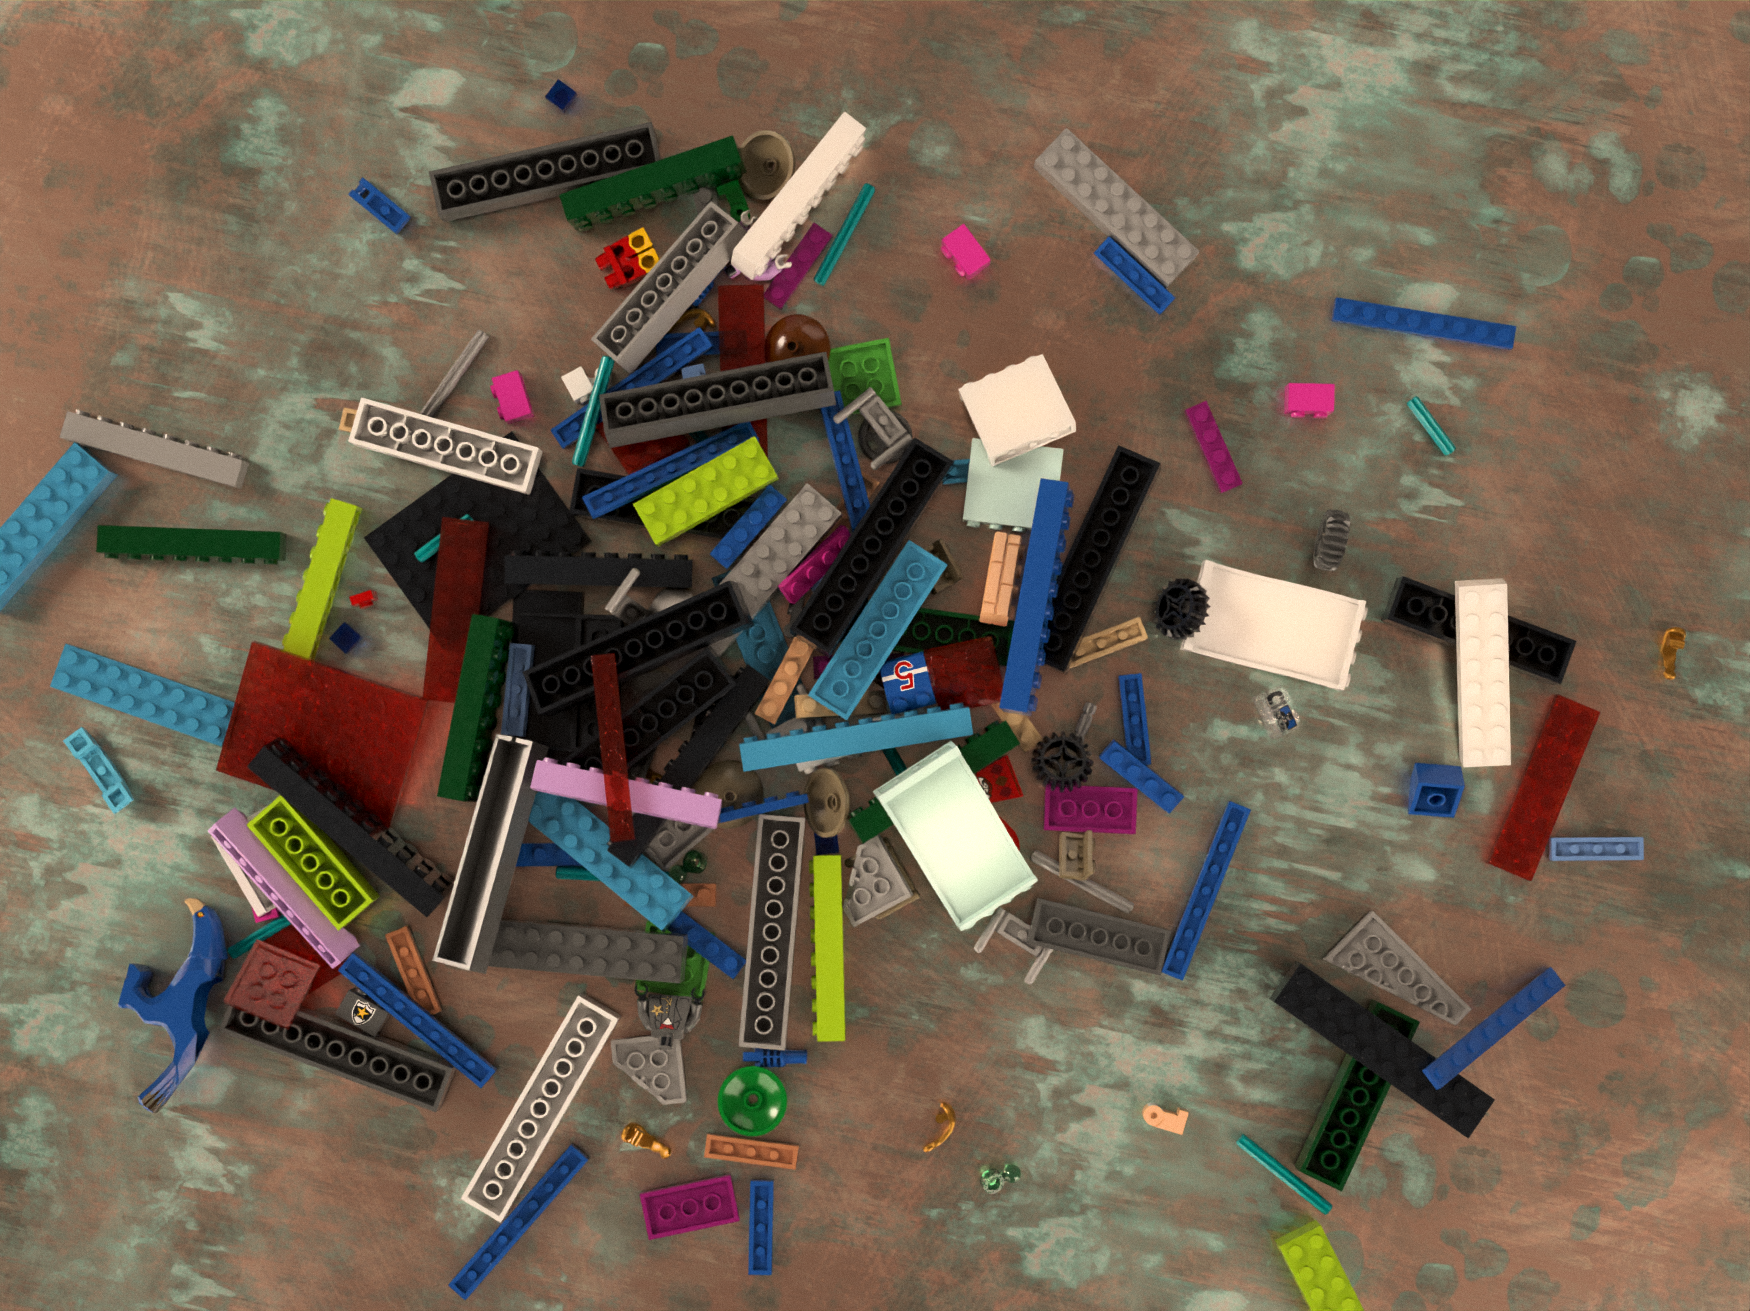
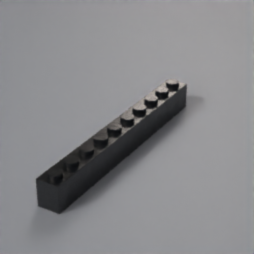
[607,664,770,869]

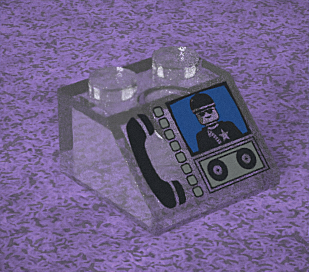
[1252,685,1300,739]

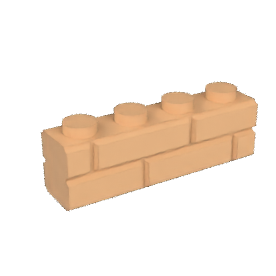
[979,531,1025,627]

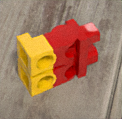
[595,227,660,290]

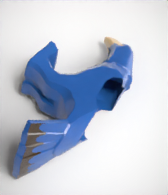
[118,898,228,1113]

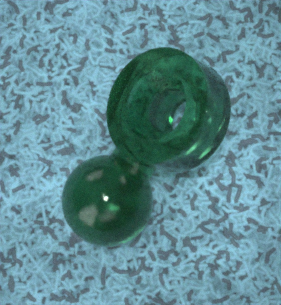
[669,850,707,883]
[980,1164,1021,1194]

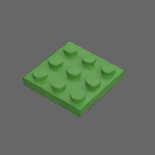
[828,338,902,416]
[634,920,715,1001]

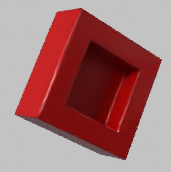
[349,590,379,609]

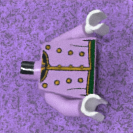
[723,210,792,281]

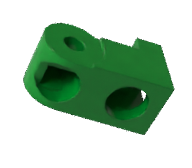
[716,179,751,223]

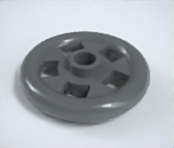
[858,410,913,464]

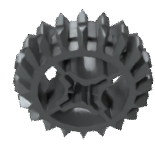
[1313,509,1351,571]

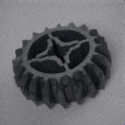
[1152,578,1211,640]
[1031,731,1094,793]

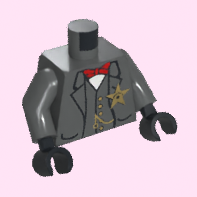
[634,983,707,1050]

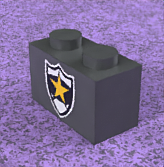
[335,987,391,1037]

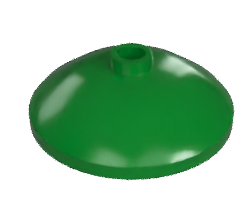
[718,1066,787,1136]

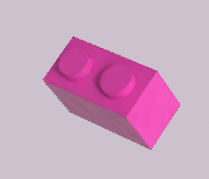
[941,224,991,280]
[490,370,535,425]
[1284,383,1335,418]

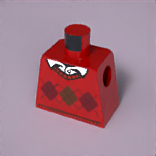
[975,755,1024,803]

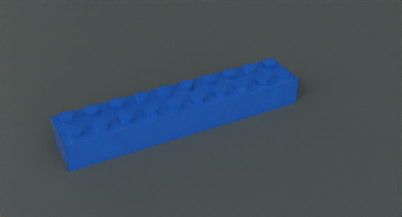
[999,478,1075,716]

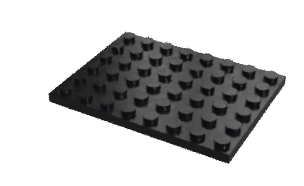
[364,431,592,648]

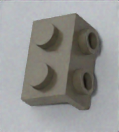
[923,538,964,595]
[1059,830,1095,881]

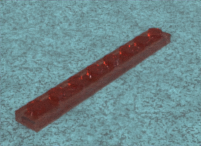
[591,653,635,843]

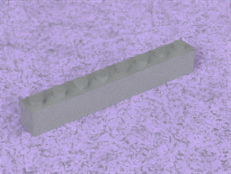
[60,410,249,489]

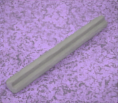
[419,330,489,418]
[1030,850,1134,914]

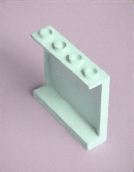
[962,438,1063,533]

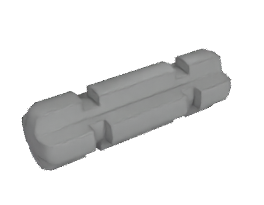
[1073,702,1097,745]

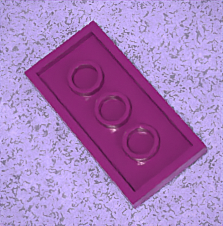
[1043,784,1138,834]
[640,1174,740,1240]

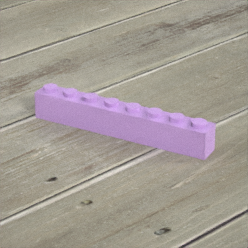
[530,757,722,829]
[208,807,360,969]

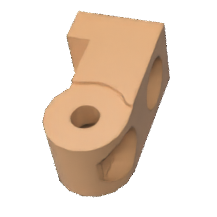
[1142,1103,1189,1135]

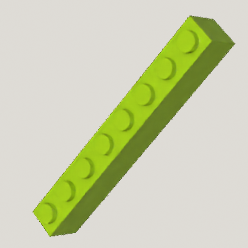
[275,498,362,682]
[809,854,846,1042]

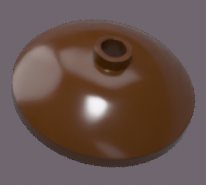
[764,314,831,363]

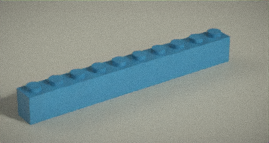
[739,703,973,772]

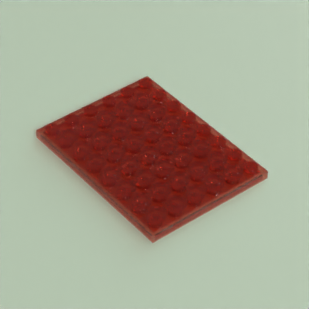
[216,641,429,828]

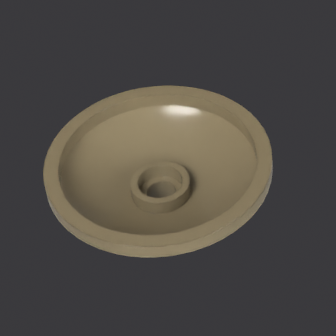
[737,130,796,200]
[695,760,763,829]
[803,768,850,837]

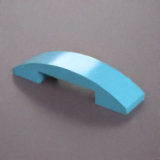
[63,727,134,814]

